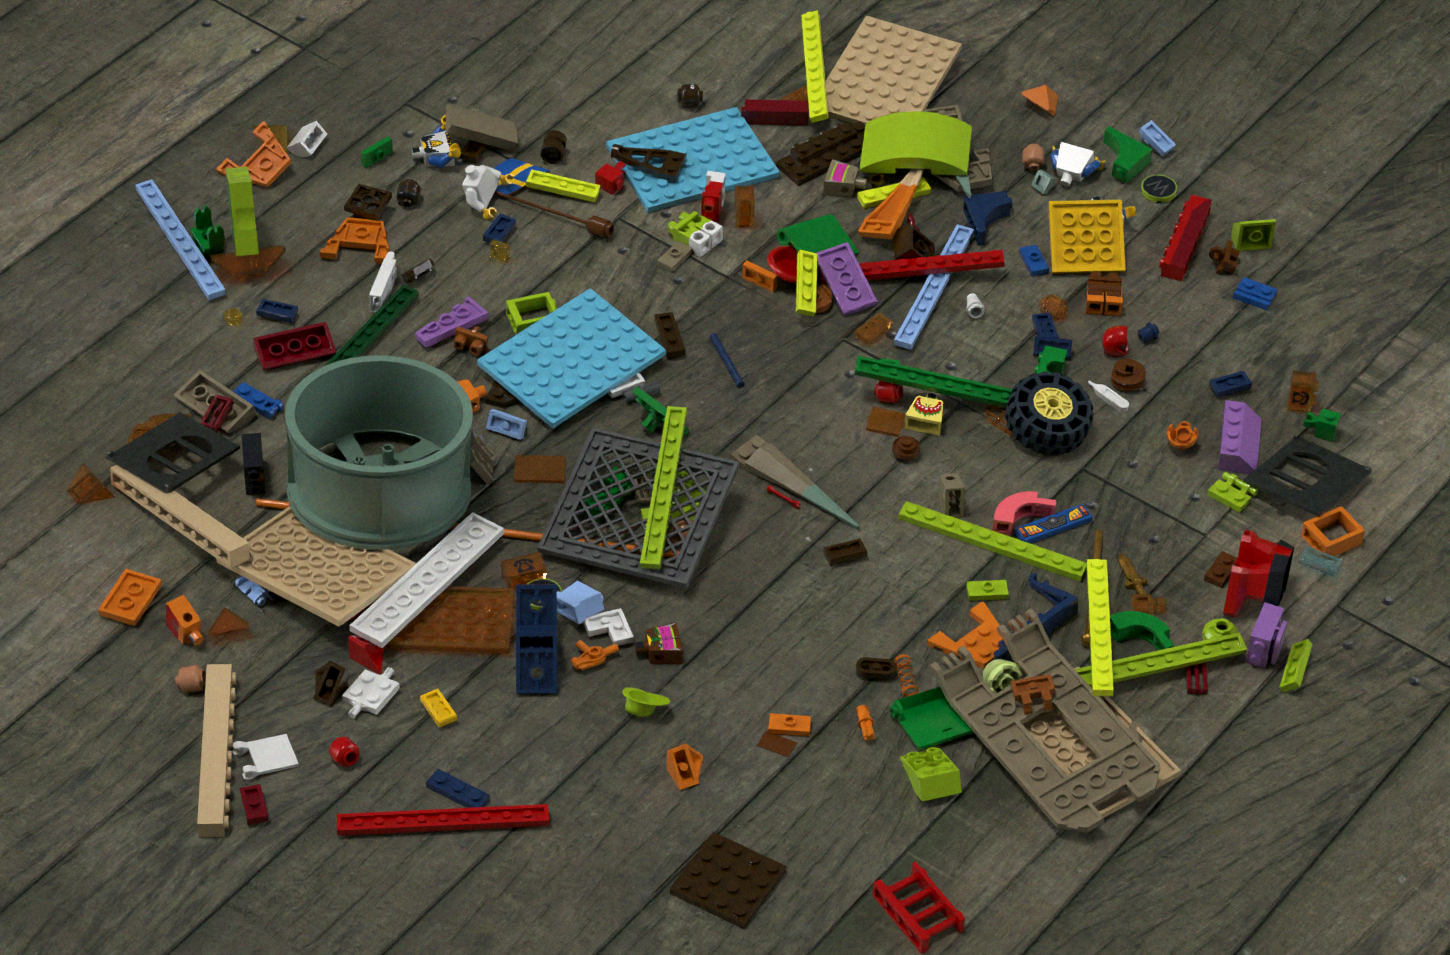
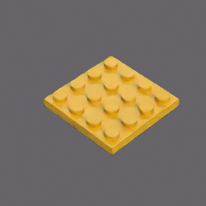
[1048,200,1126,274]

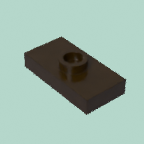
[823,538,868,566]

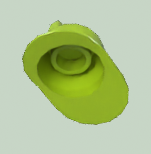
[622,688,670,717]

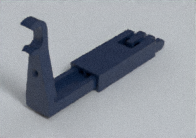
[994,573,1078,662]

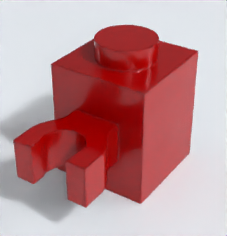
[595,161,626,195]

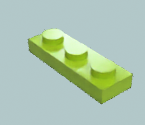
[1279,639,1313,693]

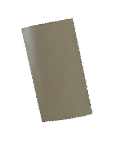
[446,104,518,151]
[174,370,257,434]

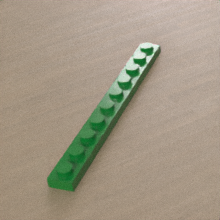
[854,356,1012,408]

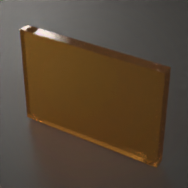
[514,455,565,483]

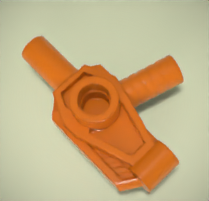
[570,640,619,671]

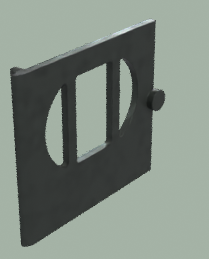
[105,412,240,493]
[1243,434,1372,517]

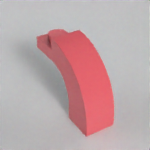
[992,491,1056,536]

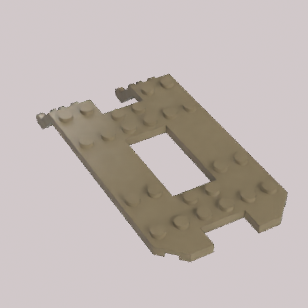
[929,608,1160,832]

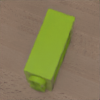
[506,292,557,335]

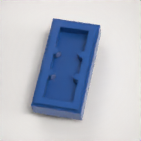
[1019,244,1049,276]

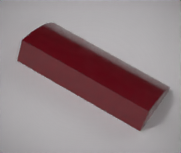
[253,322,337,371]

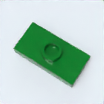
[361,136,393,168]

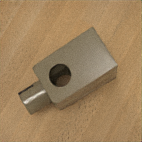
[938,473,965,518]

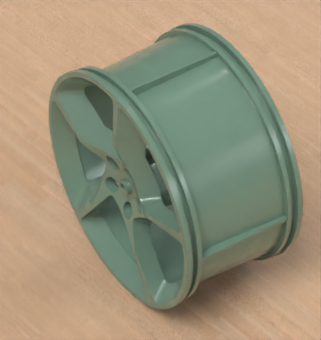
[285,355,473,550]

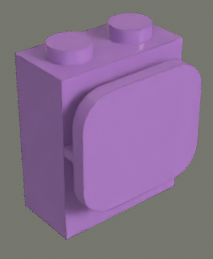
[1246,602,1288,668]

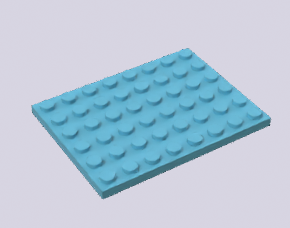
[606,107,780,213]
[477,288,666,428]

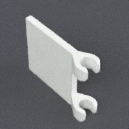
[233,734,299,781]

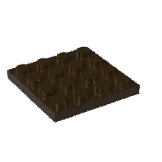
[670,832,787,929]

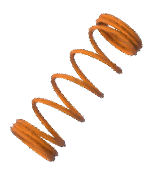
[894,654,918,697]

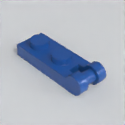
[233,382,284,419]

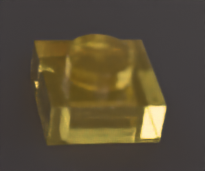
[490,239,510,263]

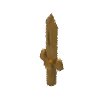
[1118,553,1148,601]

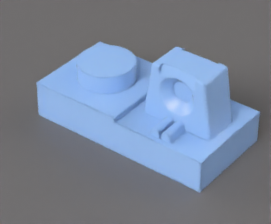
[1138,120,1176,157]
[486,409,527,440]

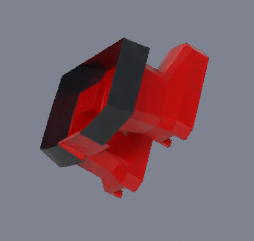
[1223,530,1294,618]

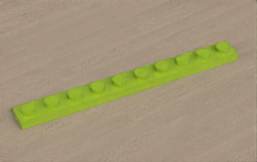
[640,406,687,569]
[898,501,1087,582]
[1075,632,1247,688]

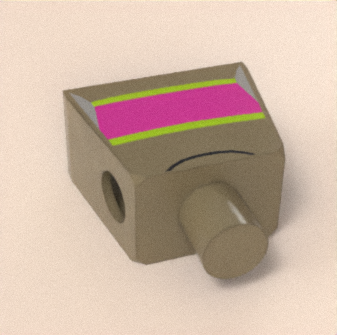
[823,160,867,197]

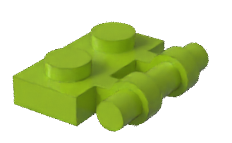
[1207,472,1259,513]

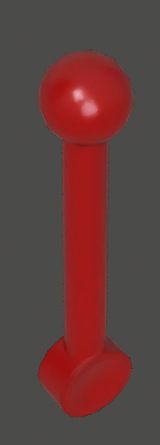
[766,485,801,509]

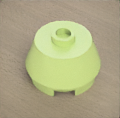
[983,659,1023,694]

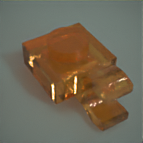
[1131,594,1166,614]

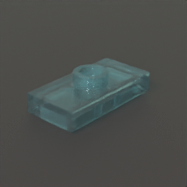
[1298,546,1343,577]

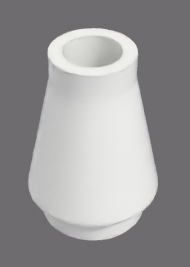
[967,293,985,318]

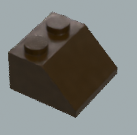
[894,224,935,260]

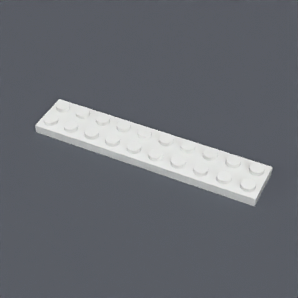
[350,512,504,648]

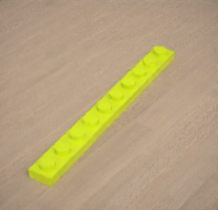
[801,10,829,123]
[1087,559,1114,696]

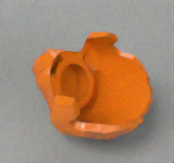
[1167,421,1198,450]

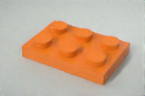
[98,569,162,626]

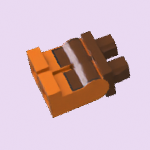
[1085,271,1123,316]

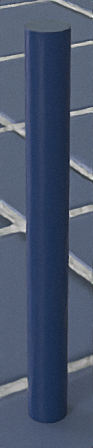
[709,333,745,388]

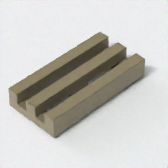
[632,473,652,507]

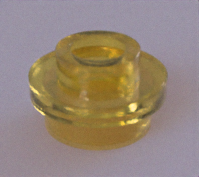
[223,308,242,325]

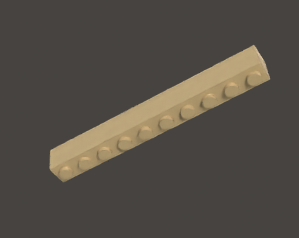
[110,465,250,568]
[197,664,236,837]

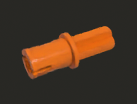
[856,705,875,741]

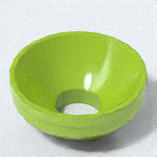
[1202,618,1239,640]

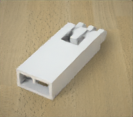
[369,252,397,313]

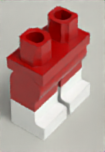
[701,171,726,222]

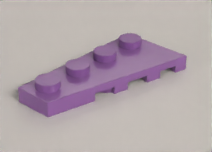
[415,296,489,347]

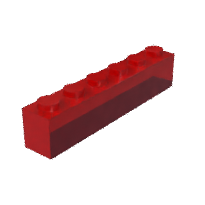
[1159,194,1212,281]

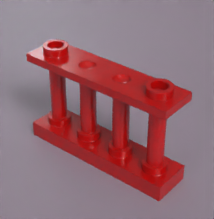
[872,861,965,954]

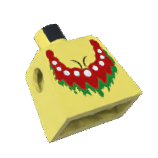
[904,393,943,436]

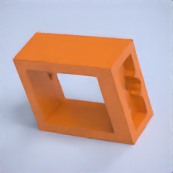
[1301,506,1365,561]

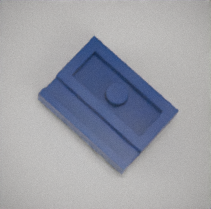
[1233,277,1278,310]

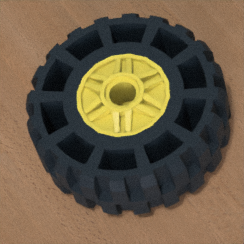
[1005,372,1094,455]

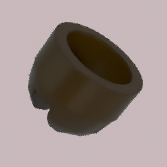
[870,174,885,188]

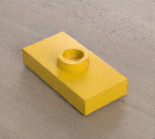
[420,689,457,728]

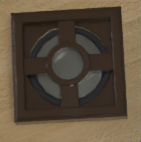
[344,184,392,220]

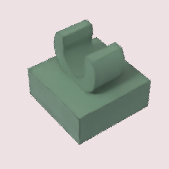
[1031,170,1055,194]

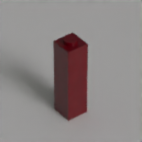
[741,99,809,126]

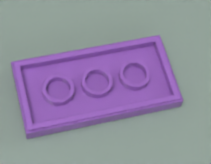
[816,242,878,317]

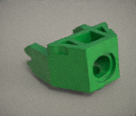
[190,205,225,258]

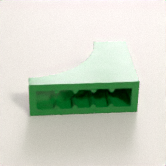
[1103,126,1153,183]

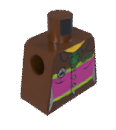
[634,622,683,664]

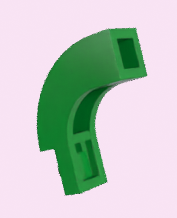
[1110,611,1174,651]

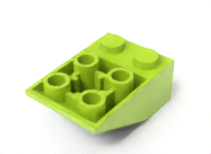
[900,747,962,801]

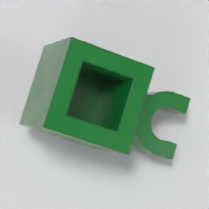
[1303,408,1341,442]

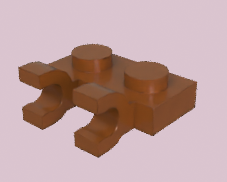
[1011,674,1055,715]

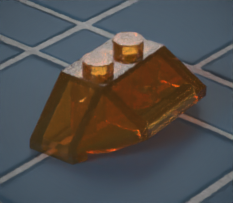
[210,245,286,279]

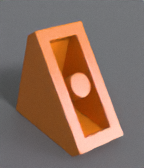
[1021,85,1058,116]
[667,743,704,790]

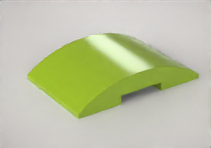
[860,111,972,175]

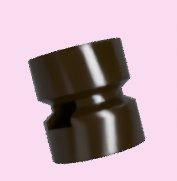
[540,130,567,164]

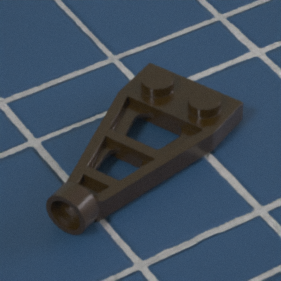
[611,144,687,182]

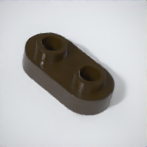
[401,258,435,283]
[856,657,897,679]

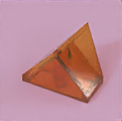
[67,463,115,504]
[207,607,249,636]

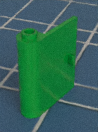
[777,214,860,267]
[889,686,974,750]

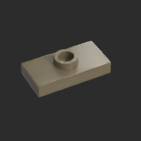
[657,241,693,272]

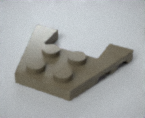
[925,148,992,192]

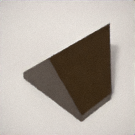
[313,660,349,706]

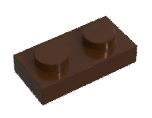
[1204,551,1237,588]

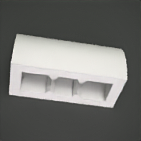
[287,121,327,157]

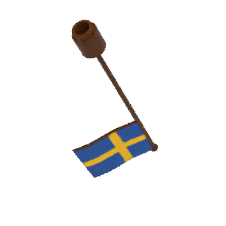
[493,158,614,238]

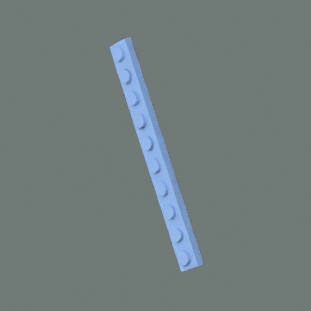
[135,179,226,300]
[894,224,974,350]

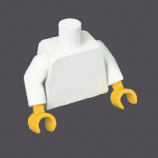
[462,165,514,220]

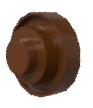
[892,436,920,461]

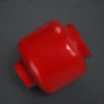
[874,381,904,403]
[329,736,360,767]

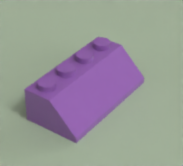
[1218,400,1261,474]

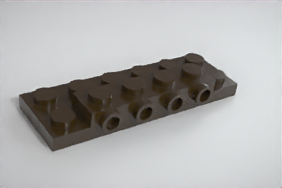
[776,122,865,186]

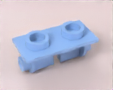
[235,576,273,606]

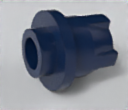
[1137,322,1160,344]

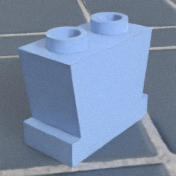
[557,581,605,624]

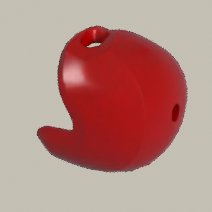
[1102,326,1129,357]

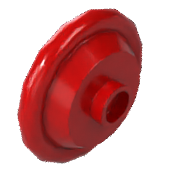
[767,246,820,284]

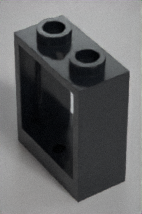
[241,433,266,495]

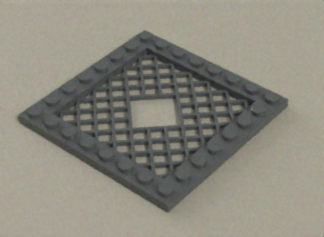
[537,427,739,589]

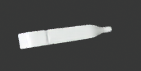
[1088,381,1129,413]

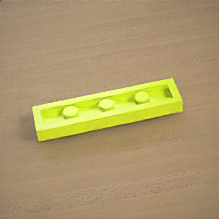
[526,169,600,202]
[857,178,931,209]
[796,250,817,317]

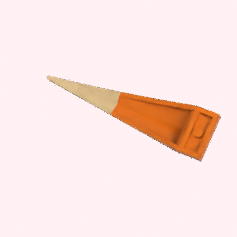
[858,168,924,239]

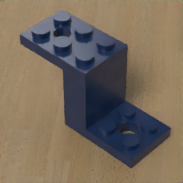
[516,584,557,693]

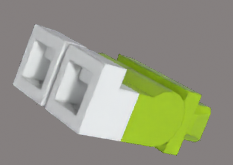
[667,211,723,258]

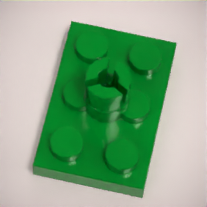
[632,386,690,435]

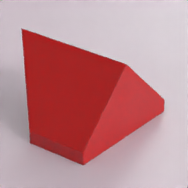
[348,635,385,675]

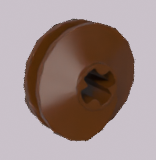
[1111,359,1146,392]

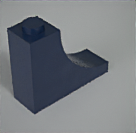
[963,191,1013,246]

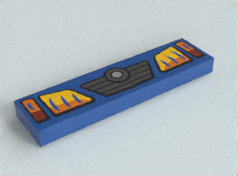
[1015,504,1093,543]

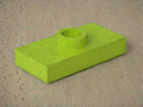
[966,580,1009,601]

